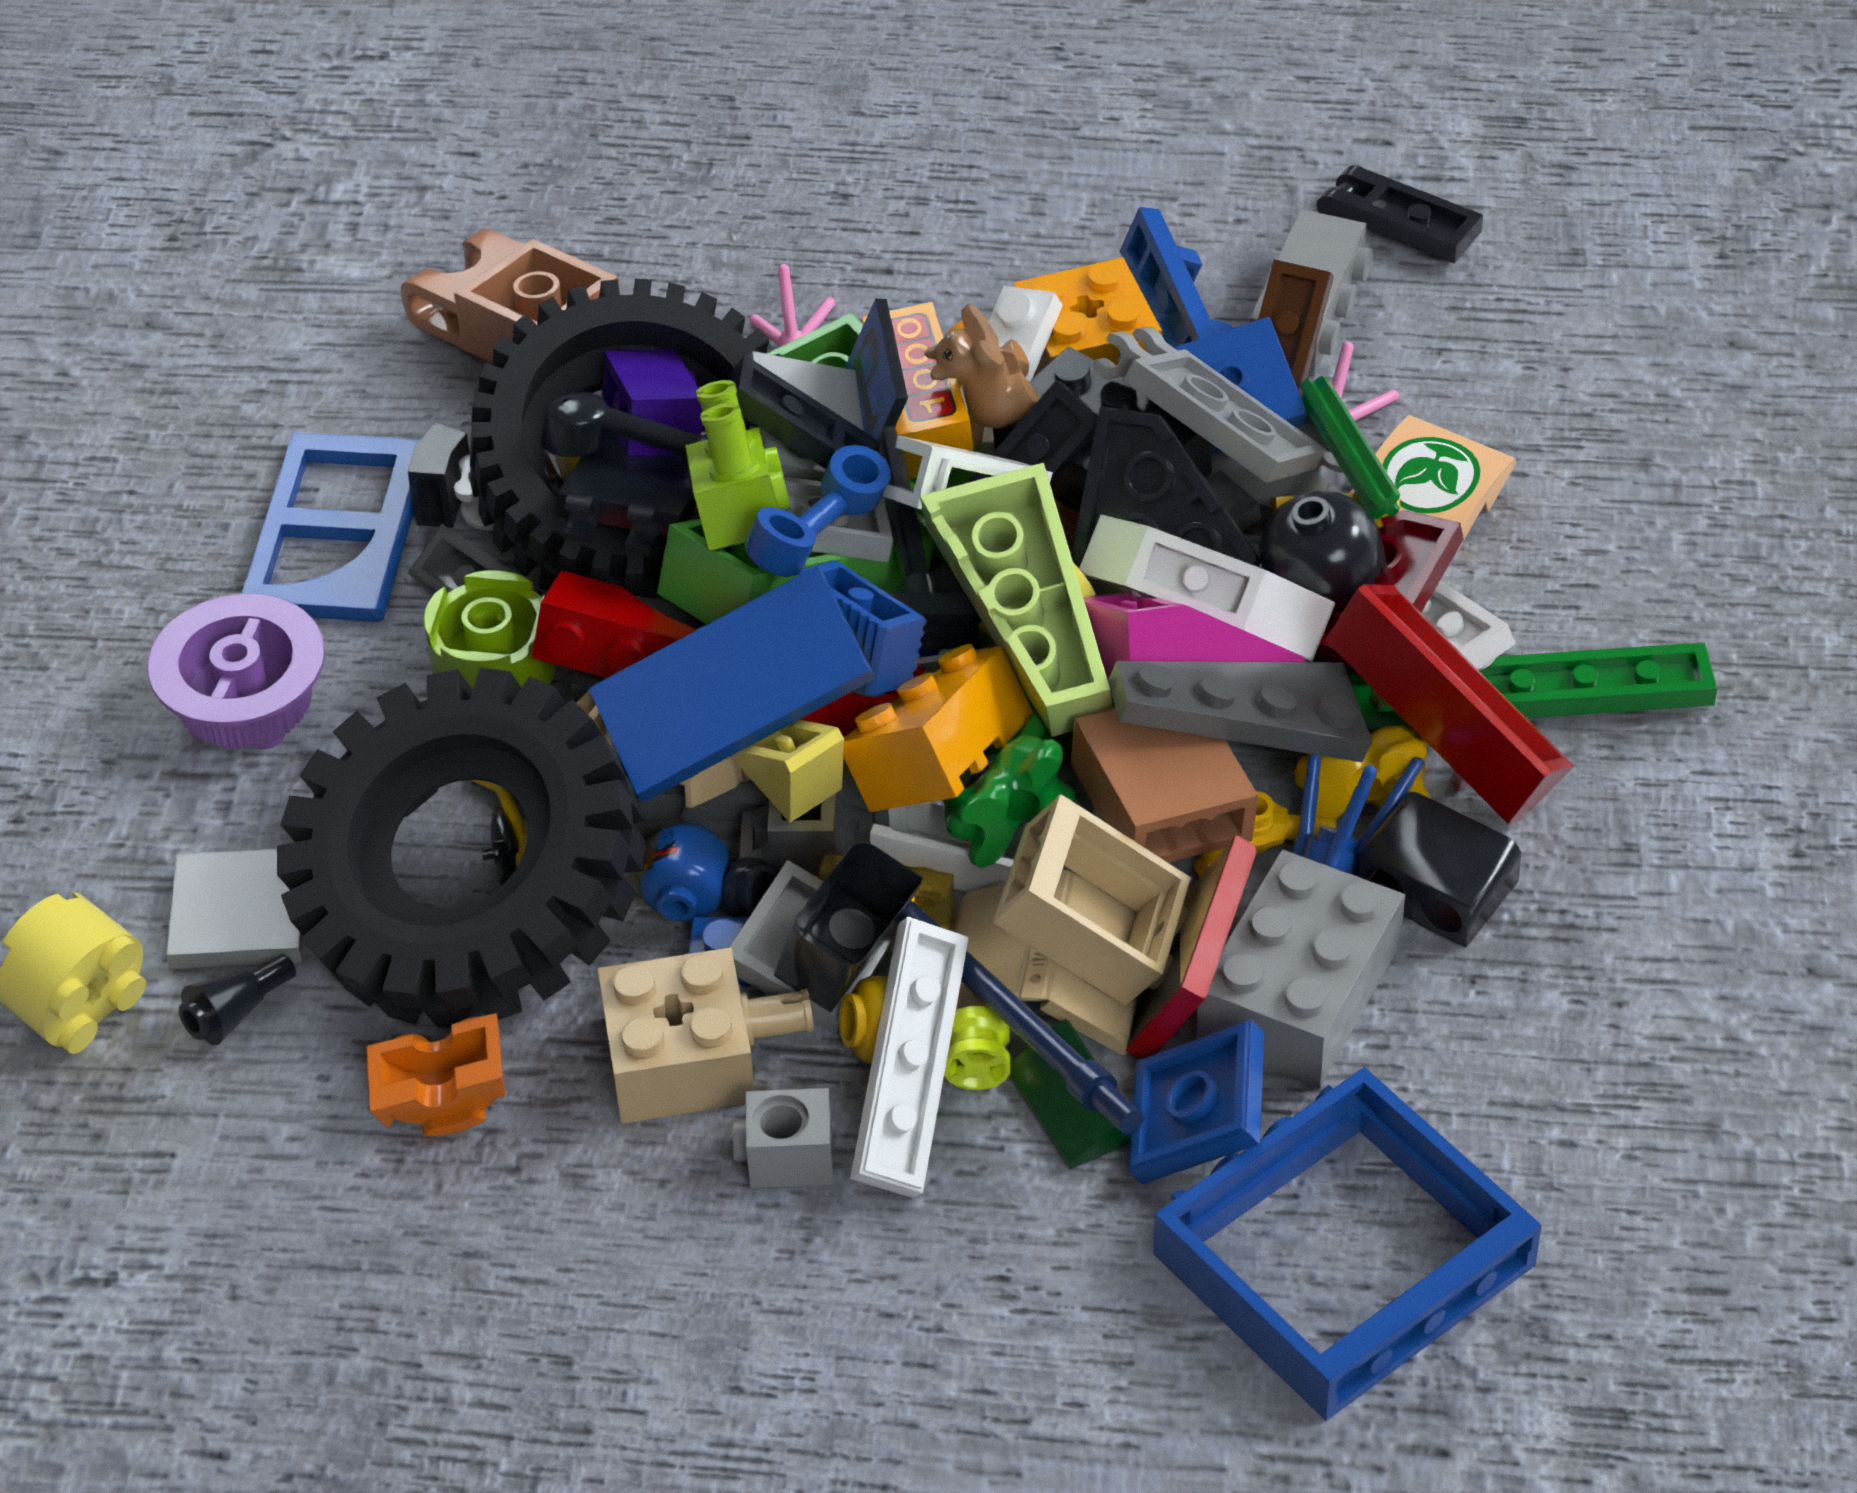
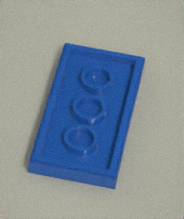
[588,565,876,802]

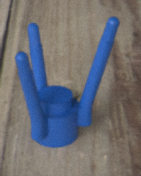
[1291,754,1424,876]

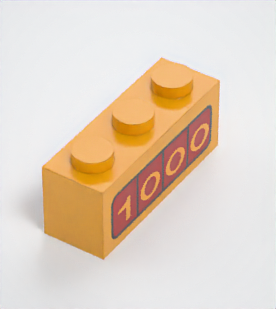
[862,302,974,479]

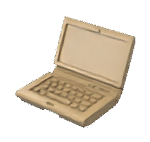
[953,870,1137,1055]

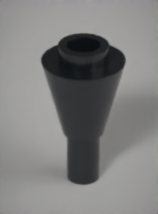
[179,954,296,1045]

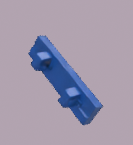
[1119,207,1232,347]

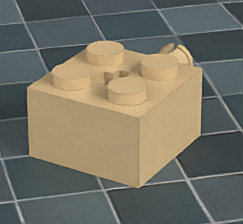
[597,947,814,1124]

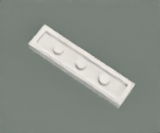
[850,917,969,1198]

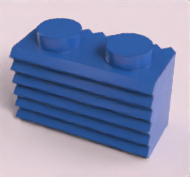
[798,560,927,697]

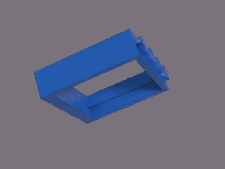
[1154,1067,1542,1421]

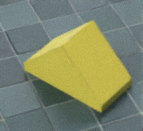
[732,720,844,823]

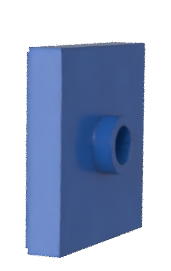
[1173,316,1308,455]
[1129,1020,1264,1184]

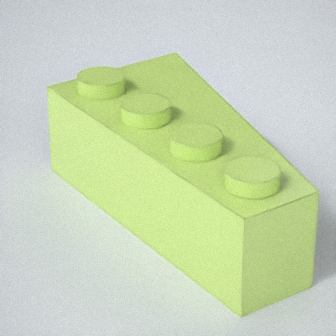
[920,463,1113,737]

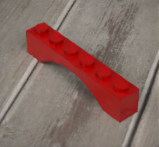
[532,570,927,738]

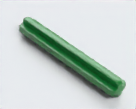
[1300,376,1400,519]

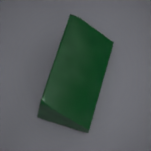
[1009,1019,1131,1170]

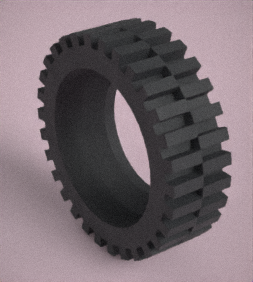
[470,278,793,599]

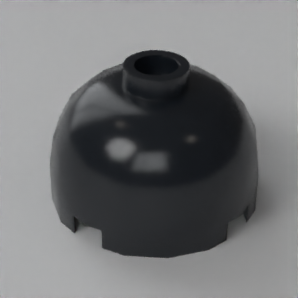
[1258,491,1387,614]

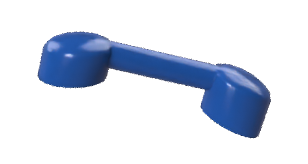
[744,445,891,577]

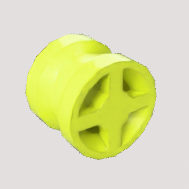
[944,1006,1010,1090]

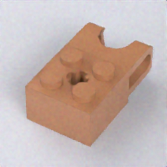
[400,228,620,363]

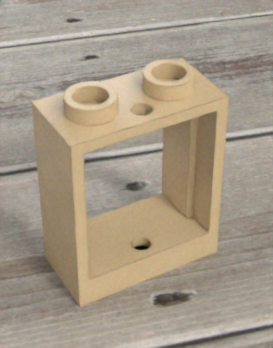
[993,794,1191,1006]

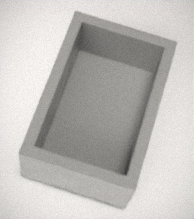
[1196,849,1405,1088]

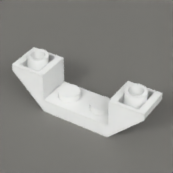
[1079,514,1335,662]

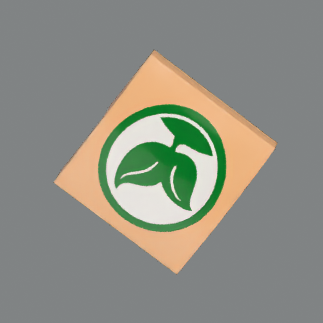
[1350,415,1516,552]

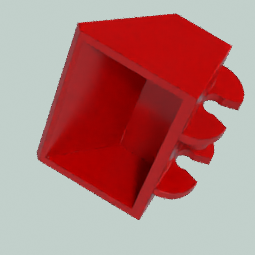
[1325,584,1574,824]

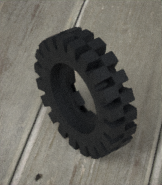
[277,668,645,1027]

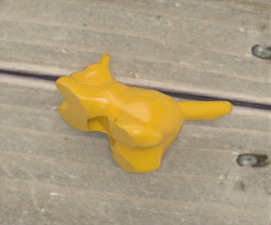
[1293,725,1430,819]

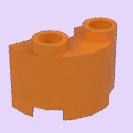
[366,1013,505,1136]

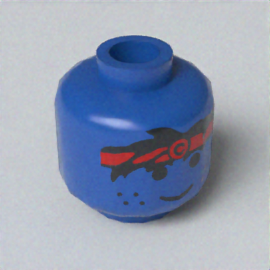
[639,823,731,921]

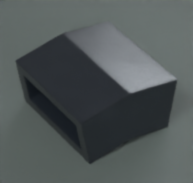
[408,422,470,528]

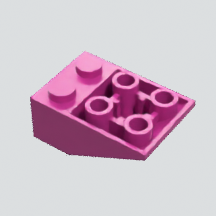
[1083,592,1305,684]

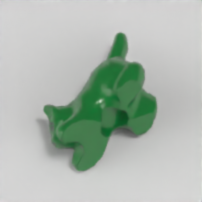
[942,714,1075,868]

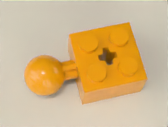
[944,257,1162,388]

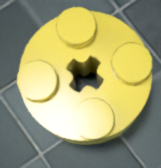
[0,892,147,1054]

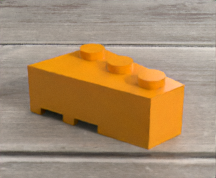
[843,644,1034,812]

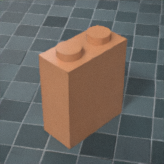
[1071,708,1258,863]

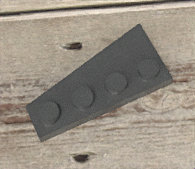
[1108,661,1372,762]

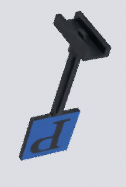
[845,298,982,649]

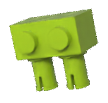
[685,380,791,551]

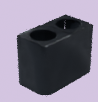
[1358,792,1521,948]
[774,843,923,1012]

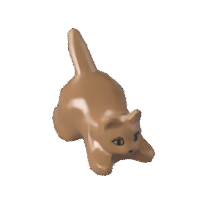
[924,303,1040,451]

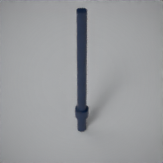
[898,902,1144,1135]

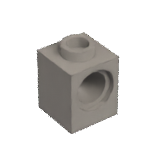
[733,1088,833,1189]

